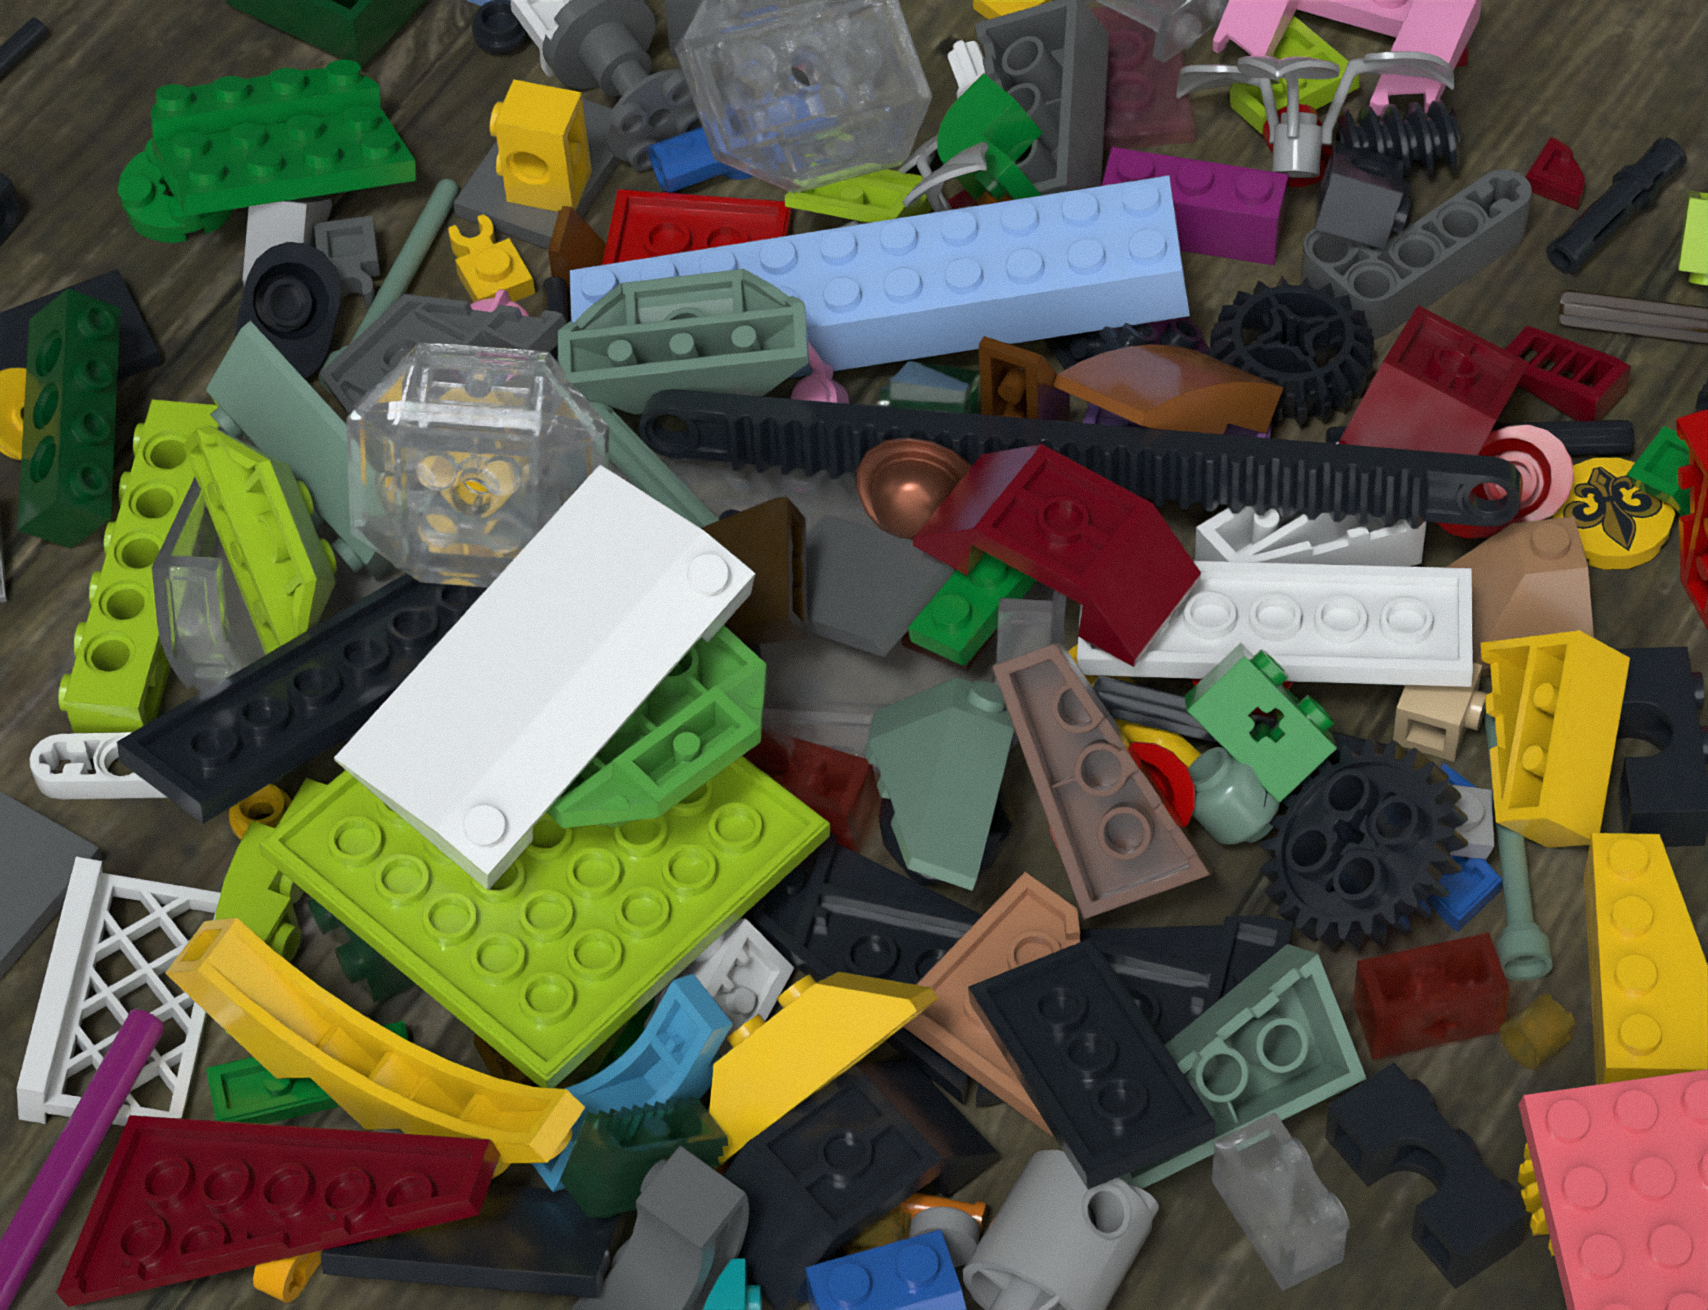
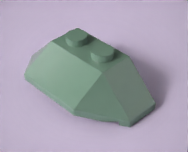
[558,269,809,414]

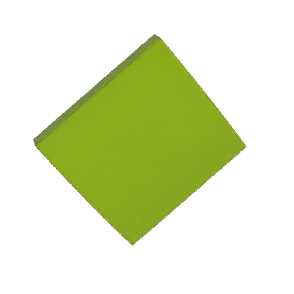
[785,158,933,223]

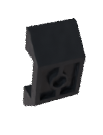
[723,1060,998,1310]

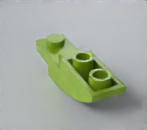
[215,778,327,1035]

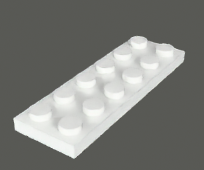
[1077,561,1473,687]

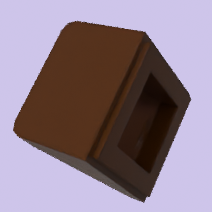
[548,206,606,291]

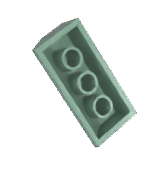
[206,321,433,582]

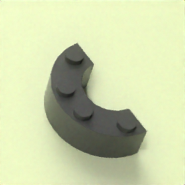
[572,1146,749,1310]

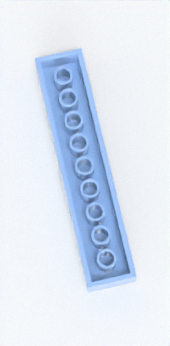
[570,175,1190,378]

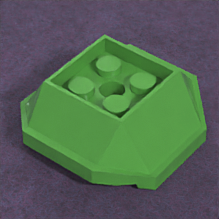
[546,625,767,828]

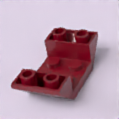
[1338,305,1529,455]
[912,444,1201,667]

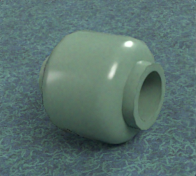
[1188,747,1280,845]

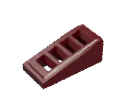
[1504,325,1631,421]

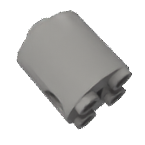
[963,1150,1159,1310]

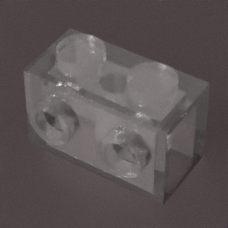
[1212,1112,1350,1291]

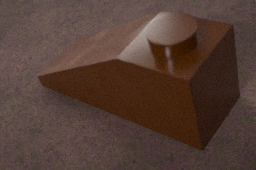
[979,336,1070,422]

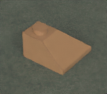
[1445,516,1594,677]

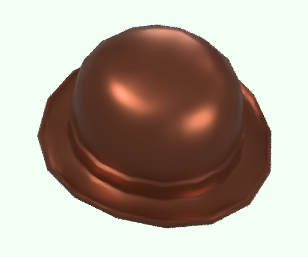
[856,437,972,540]

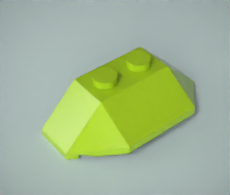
[183,425,337,655]

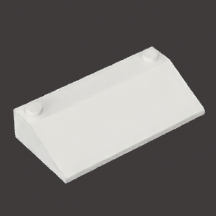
[334,465,755,890]

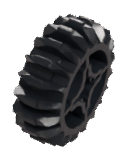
[1209,275,1374,428]

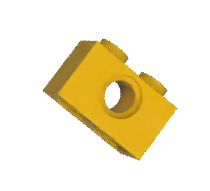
[490,79,592,212]

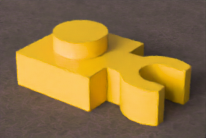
[449,214,535,303]

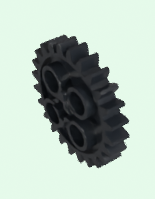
[1260,739,1468,951]

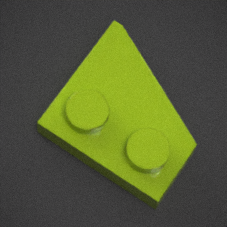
[1229,16,1360,135]

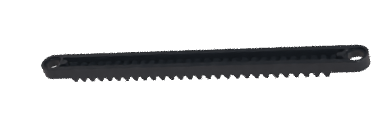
[638,389,1523,529]

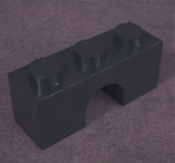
[1615,646,1708,847]
[1325,1062,1527,1289]

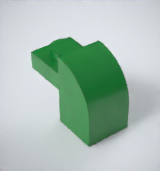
[937,73,1043,202]

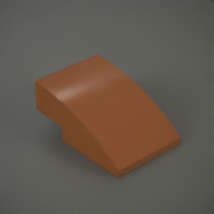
[1053,344,1283,434]

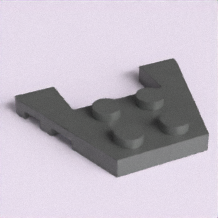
[320,294,567,490]

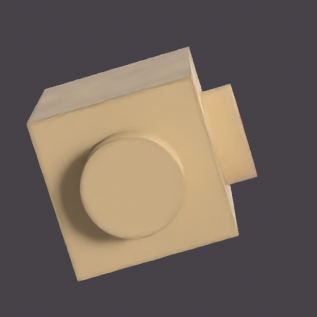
[1393,662,1488,762]

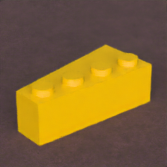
[1584,833,1708,1085]

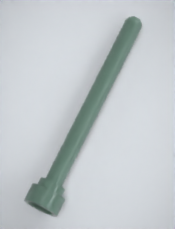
[319,179,459,395]
[1484,711,1553,981]

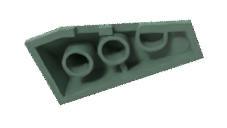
[864,677,1014,891]

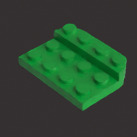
[151,60,416,216]

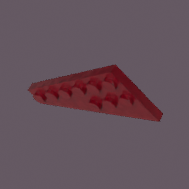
[56,1115,500,1307]

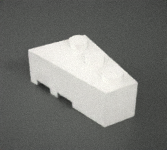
[1195,442,1426,567]

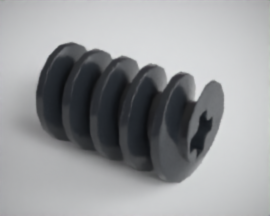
[1333,100,1460,178]

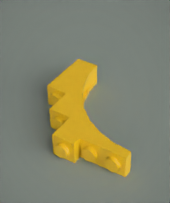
[165,918,585,1179]

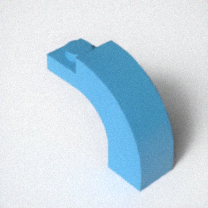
[532,974,733,1192]

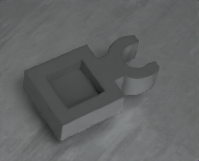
[314,215,380,313]

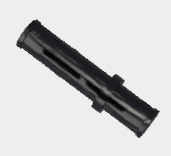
[1546,137,1687,275]

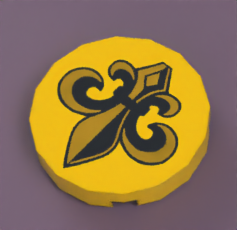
[1548,457,1675,570]

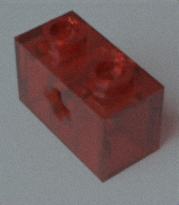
[742,728,879,852]
[1353,932,1510,1059]

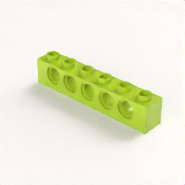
[59,399,224,733]

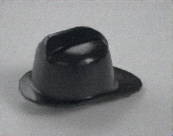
[235,242,341,379]

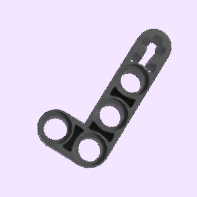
[1301,169,1532,339]

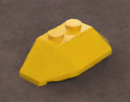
[705,972,939,1170]

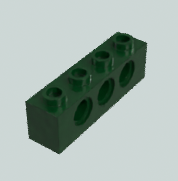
[17,288,120,548]

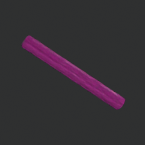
[0,1008,163,1310]

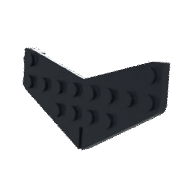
[749,832,1293,1108]

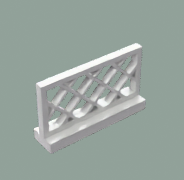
[17,857,221,1126]

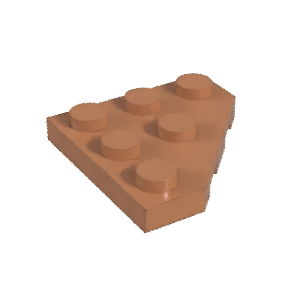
[903,872,1080,1138]

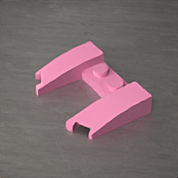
[1212,0,1482,116]

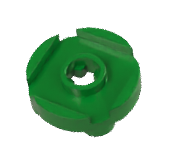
[117,138,234,243]

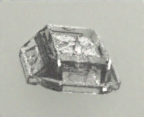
[675,0,932,194]
[346,342,609,588]

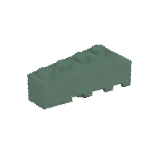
[1119,944,1367,1189]

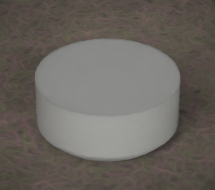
[909,1207,980,1267]

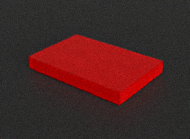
[602,189,793,265]

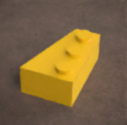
[1480,630,1630,848]

